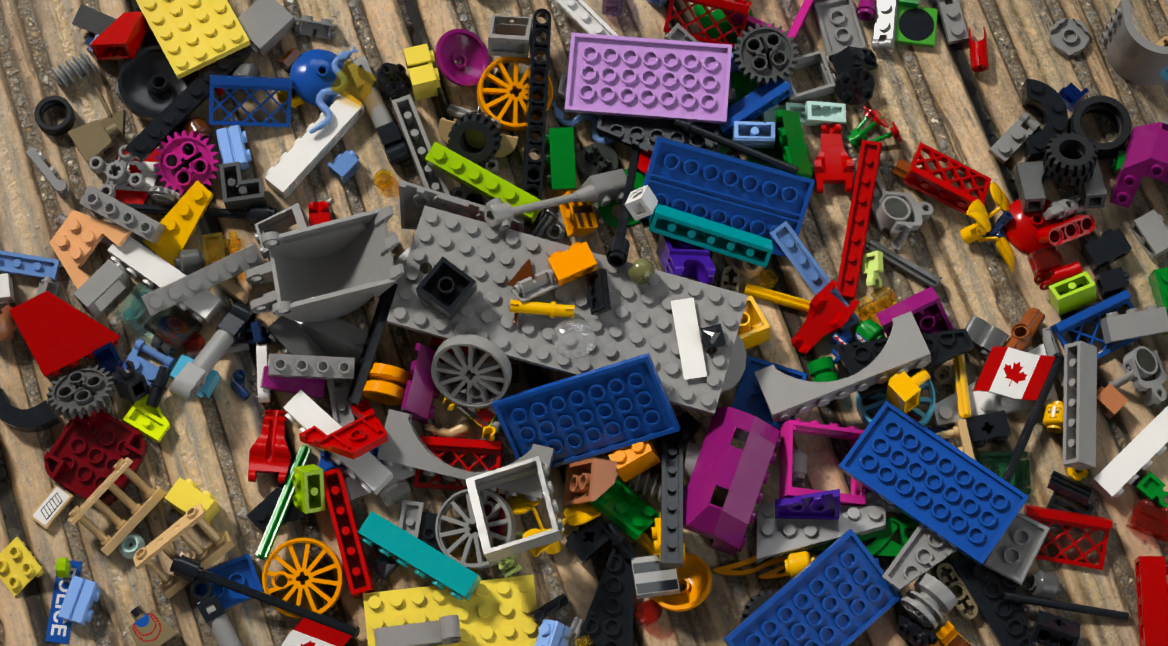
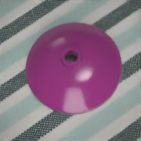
[435,29,490,87]

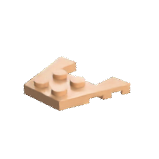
[49,210,132,289]

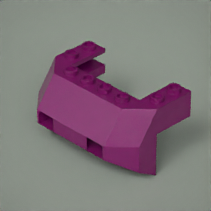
[1110,122,1168,208]
[683,407,781,556]

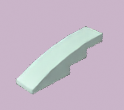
[762,101,846,126]

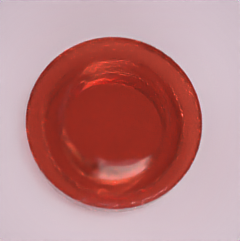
[184,334,206,352]

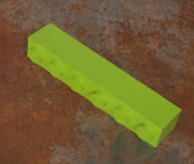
[425,141,542,223]

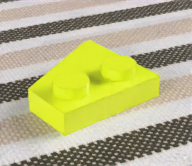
[123,393,170,443]

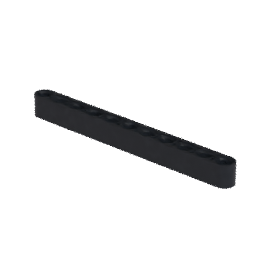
[522,8,551,227]

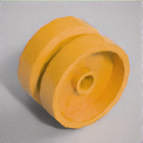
[362,363,412,406]

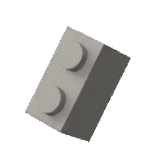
[1129,209,1168,261]

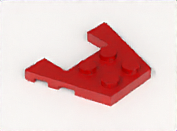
[299,399,388,460]

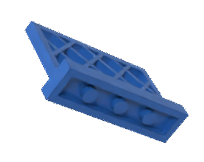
[209,75,292,127]
[1050,289,1139,359]

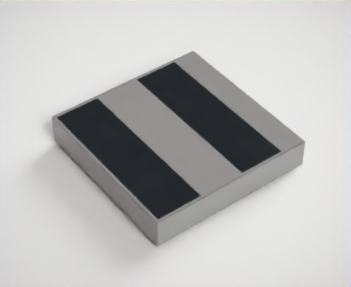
[631,555,680,599]

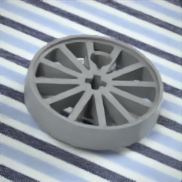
[431,334,512,408]
[435,489,516,569]

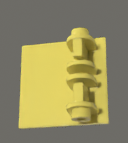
[0,536,44,597]

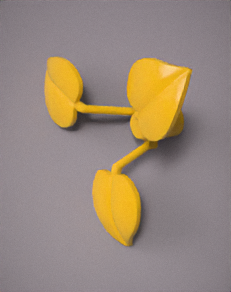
[960,182,1015,273]
[506,493,602,558]

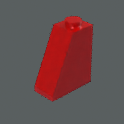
[90,11,149,60]

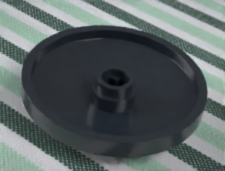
[118,46,199,121]

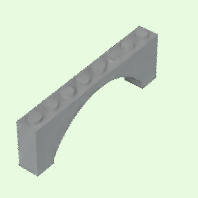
[754,311,931,423]
[377,409,555,502]

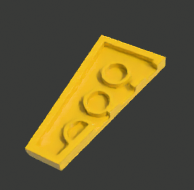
[143,180,214,267]

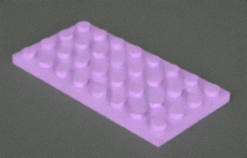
[565,32,732,124]

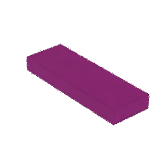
[260,366,325,399]

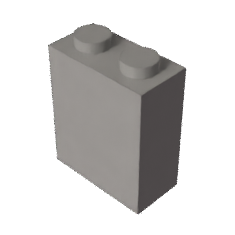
[237,0,296,57]

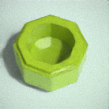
[56,558,71,579]

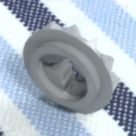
[148,185,181,205]

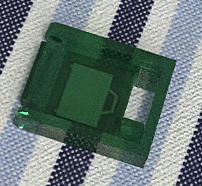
[977,451,1031,495]

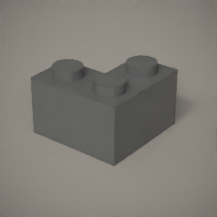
[219,162,267,209]

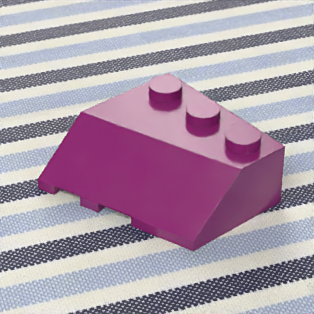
[876,286,954,338]
[401,343,446,424]

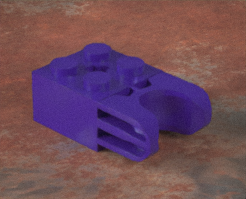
[656,234,715,285]

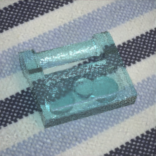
[114,282,161,337]

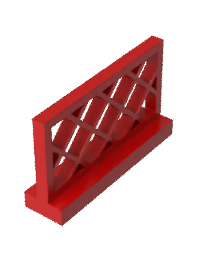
[663,0,752,49]
[903,142,991,217]
[414,436,504,494]
[1024,504,1113,570]

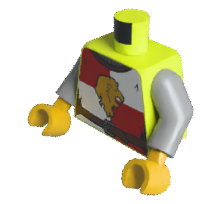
[442,382,503,441]

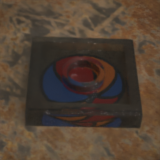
[144,305,203,350]

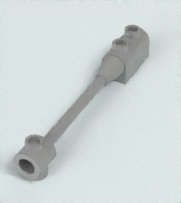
[484,168,627,231]

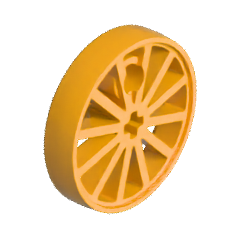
[477,56,553,132]
[262,537,344,619]

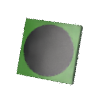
[895,6,938,48]

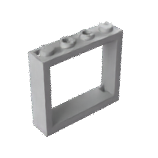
[465,456,565,563]

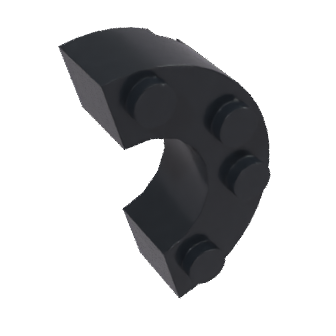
[1022,79,1068,162]

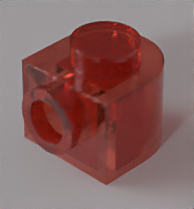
[635,600,662,628]

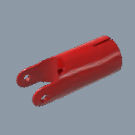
[968,26,989,72]
[1034,261,1083,291]

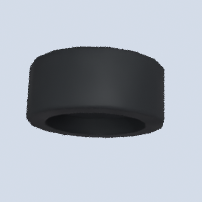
[34,95,75,136]

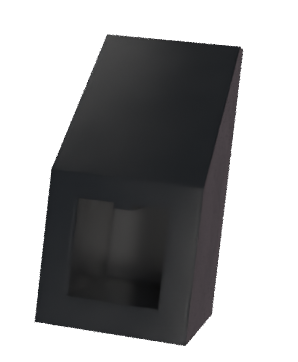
[831,46,878,75]

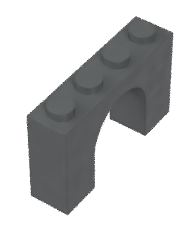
[1014,160,1107,213]

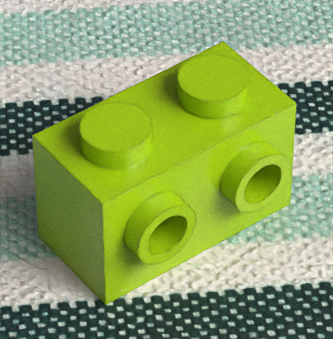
[1049,271,1097,316]
[292,464,326,514]

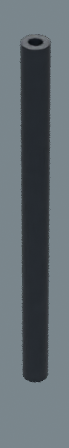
[1002,592,1129,621]

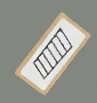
[30,483,75,530]

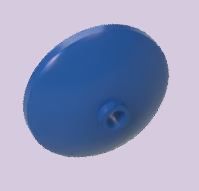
[290,49,350,106]

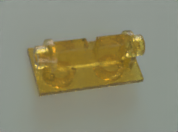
[855,286,896,321]

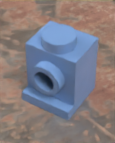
[328,150,360,184]

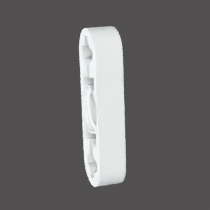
[256,344,271,403]

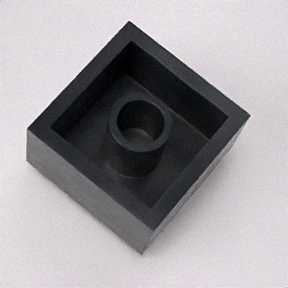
[416,256,477,321]

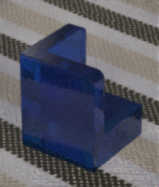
[1058,83,1089,112]
[93,342,124,373]

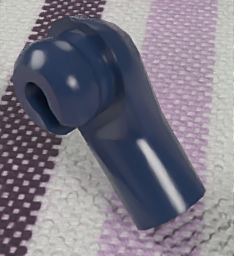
[990,211,1013,238]
[231,369,251,401]

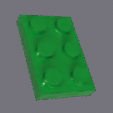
[589,479,660,541]

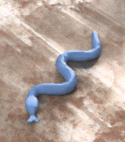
[309,46,358,134]
[552,100,632,149]

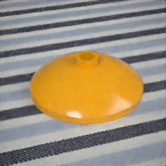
[652,553,712,612]

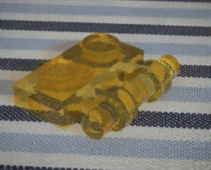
[202,231,241,267]

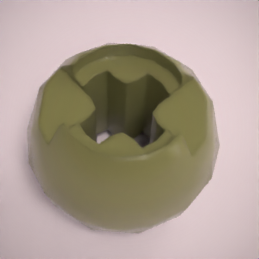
[628,258,655,285]

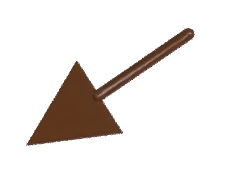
[507,259,535,326]

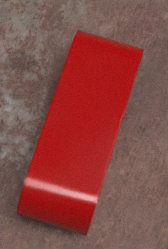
[1036,215,1096,246]

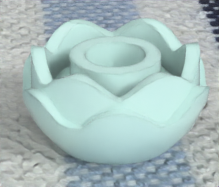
[118,532,145,559]

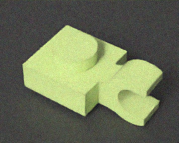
[862,250,883,289]

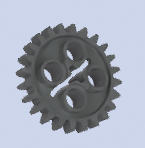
[733,22,799,86]
[46,364,116,420]

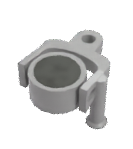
[876,191,934,250]
[1108,346,1167,407]

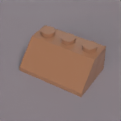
[563,458,618,506]

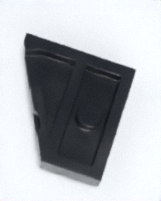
[246,487,306,532]

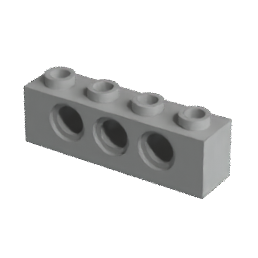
[79,185,166,244]
[268,353,355,381]

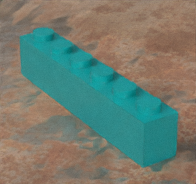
[649,203,773,268]
[358,511,482,601]

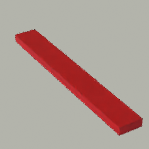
[836,140,882,300]

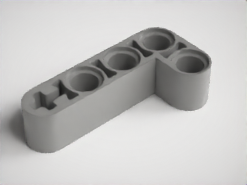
[374,615,461,646]

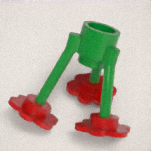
[847,106,902,150]

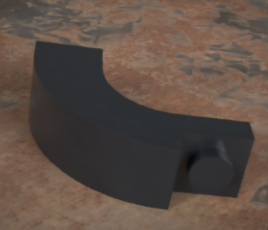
[0,387,60,433]

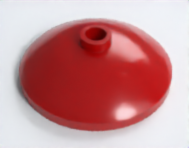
[1004,199,1064,254]

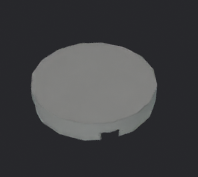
[1049,18,1089,57]

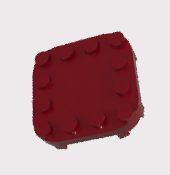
[44,408,148,506]

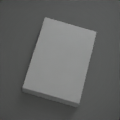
[812,0,867,59]
[983,512,1050,585]

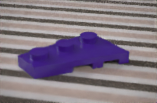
[775,489,840,520]

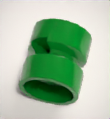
[807,356,840,382]

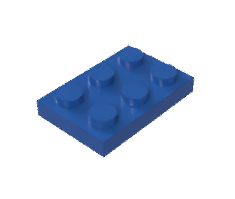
[191,553,264,610]

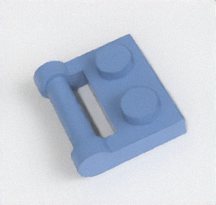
[122,338,176,388]

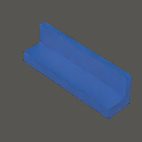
[718,79,794,138]

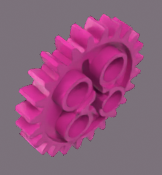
[153,130,221,196]

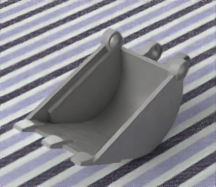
[245,205,404,322]

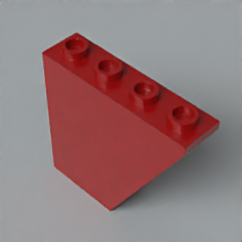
[9,291,120,378]

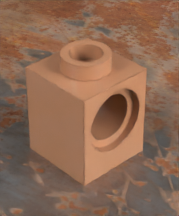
[1097,384,1129,419]

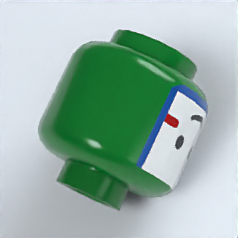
[854,319,885,342]

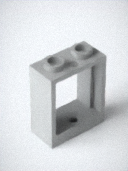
[488,15,532,58]
[780,50,836,103]
[254,203,310,261]
[73,259,131,319]

